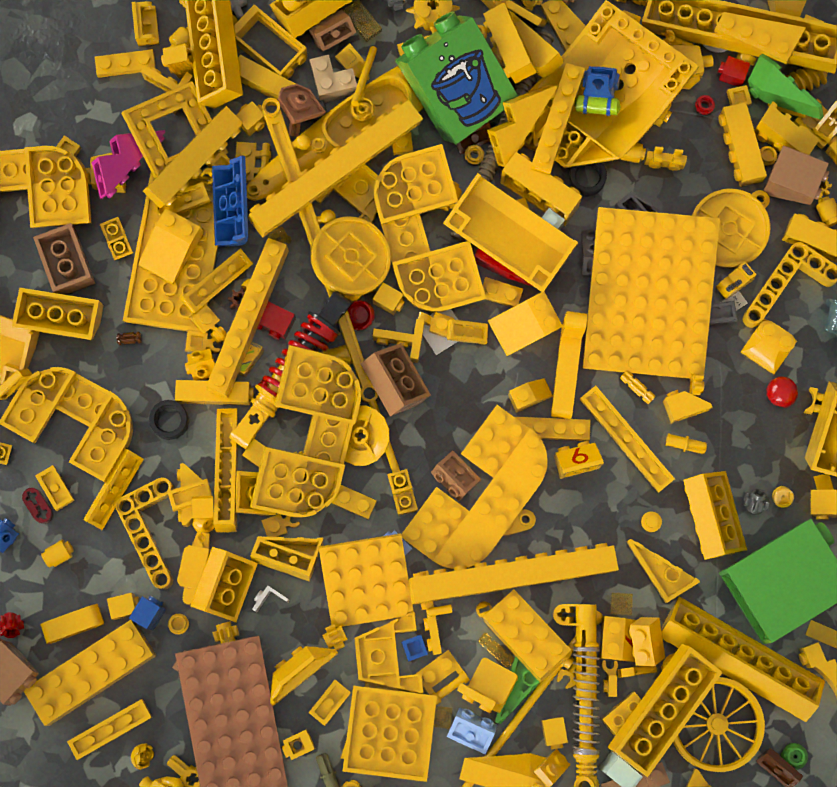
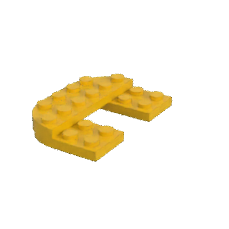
[0,367,133,482]

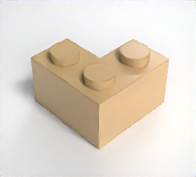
[310,55,357,103]

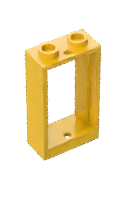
[234,4,308,79]

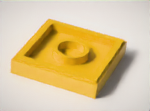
[506,0,548,27]

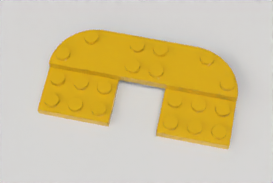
[374,144,486,312]
[0,146,91,228]
[250,345,361,517]
[401,405,547,569]

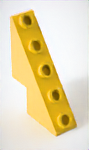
[487,84,557,167]

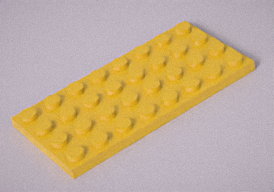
[123,173,219,332]

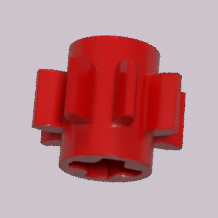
[0,612,24,638]

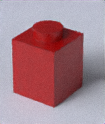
[718,56,751,87]

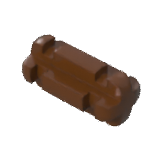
[116,332,142,345]

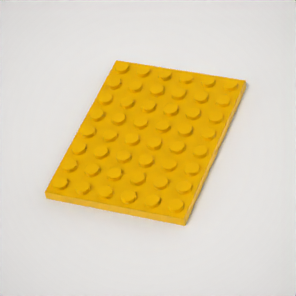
[582,207,720,380]

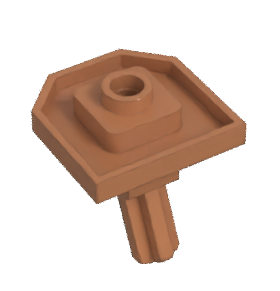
[277,84,326,137]

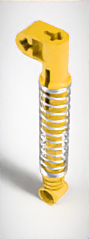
[553,604,600,787]

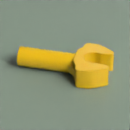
[556,660,576,689]
[617,666,657,678]

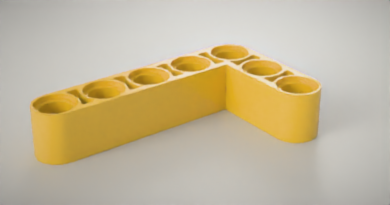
[743,242,837,328]
[551,311,587,419]
[116,477,174,590]

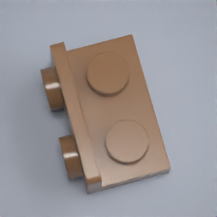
[431,451,481,501]

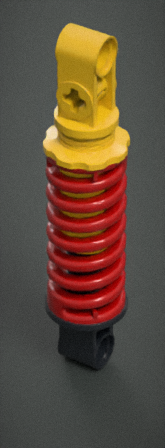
[229,290,352,450]

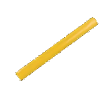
[351,46,377,106]

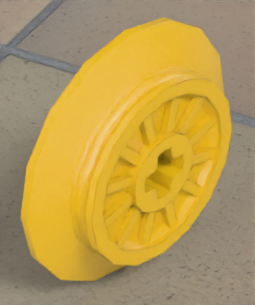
[345,405,389,466]

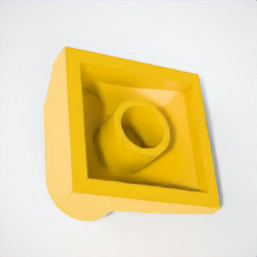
[740,319,797,375]
[235,471,276,516]

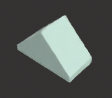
[598,751,643,787]

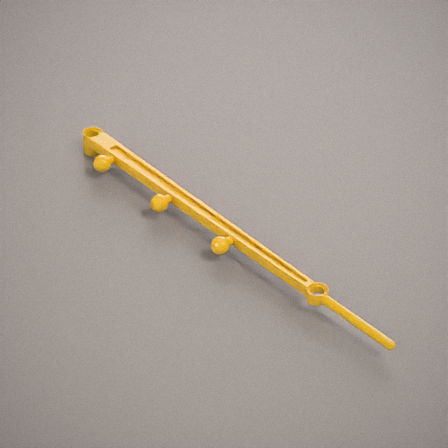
[262,98,400,473]

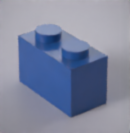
[129,596,166,631]

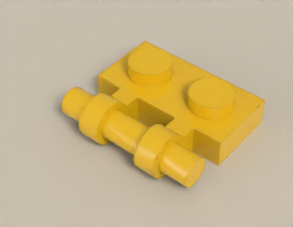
[236,142,272,183]

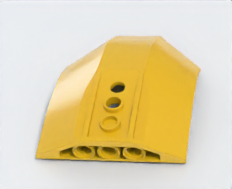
[528,0,699,168]

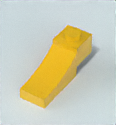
[798,642,837,697]

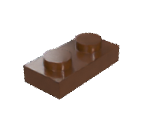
[756,748,803,787]

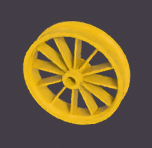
[673,677,765,772]

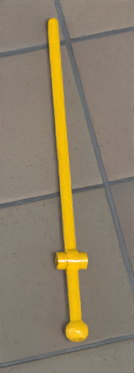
[462,610,603,787]

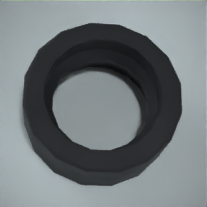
[569,162,607,196]
[149,400,189,440]

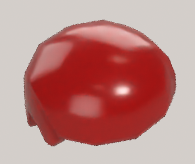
[348,300,375,330]
[767,376,798,408]

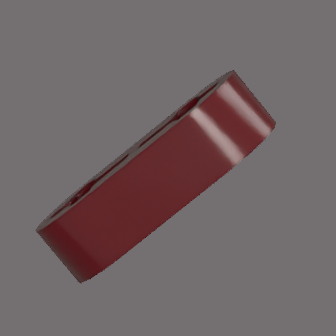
[22,488,53,524]

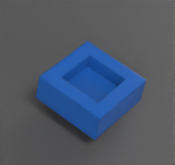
[402,635,428,662]

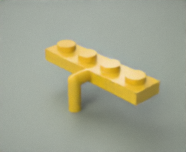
[421,571,452,655]

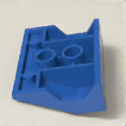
[212,156,248,247]

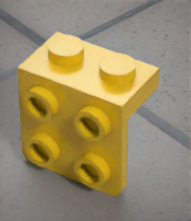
[457,658,518,713]

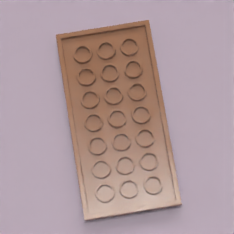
[175,636,288,787]

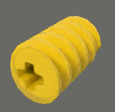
[785,67,828,91]

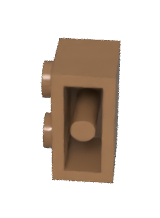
[309,9,357,51]

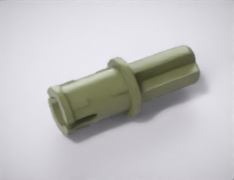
[316,753,339,787]

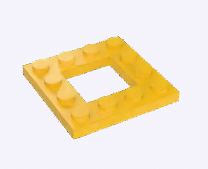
[122,81,228,178]

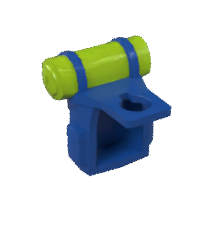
[575,66,621,116]

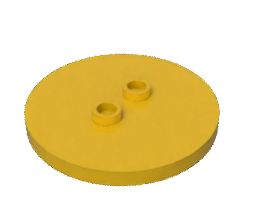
[692,189,771,268]
[311,216,391,296]

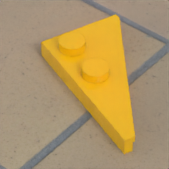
[627,539,700,603]

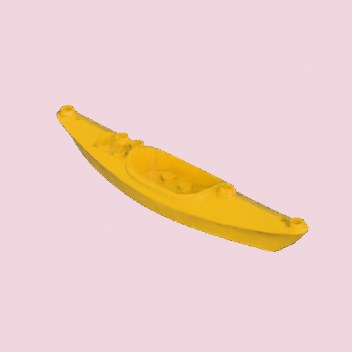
[246,25,487,201]

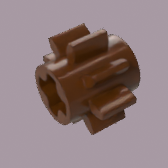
[228,288,245,311]

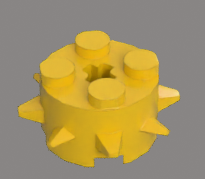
[406,0,460,34]

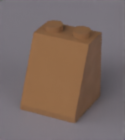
[763,145,829,205]
[0,639,39,706]

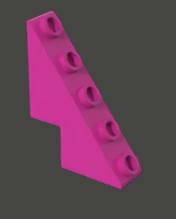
[92,130,165,199]

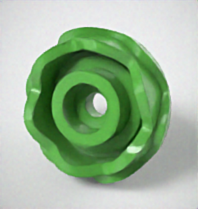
[781,743,808,770]

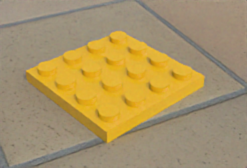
[319,533,414,628]
[343,686,437,782]

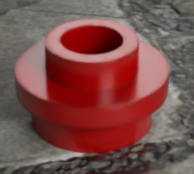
[695,95,715,115]

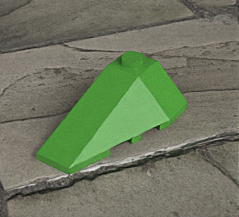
[748,54,824,120]

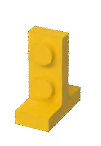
[141,66,195,114]
[373,319,424,363]

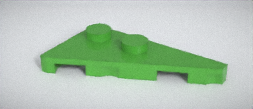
[495,656,540,724]

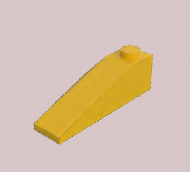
[459,753,547,787]

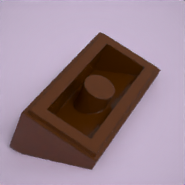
[455,121,492,155]

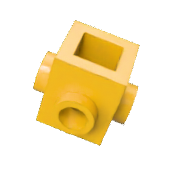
[185,348,215,381]

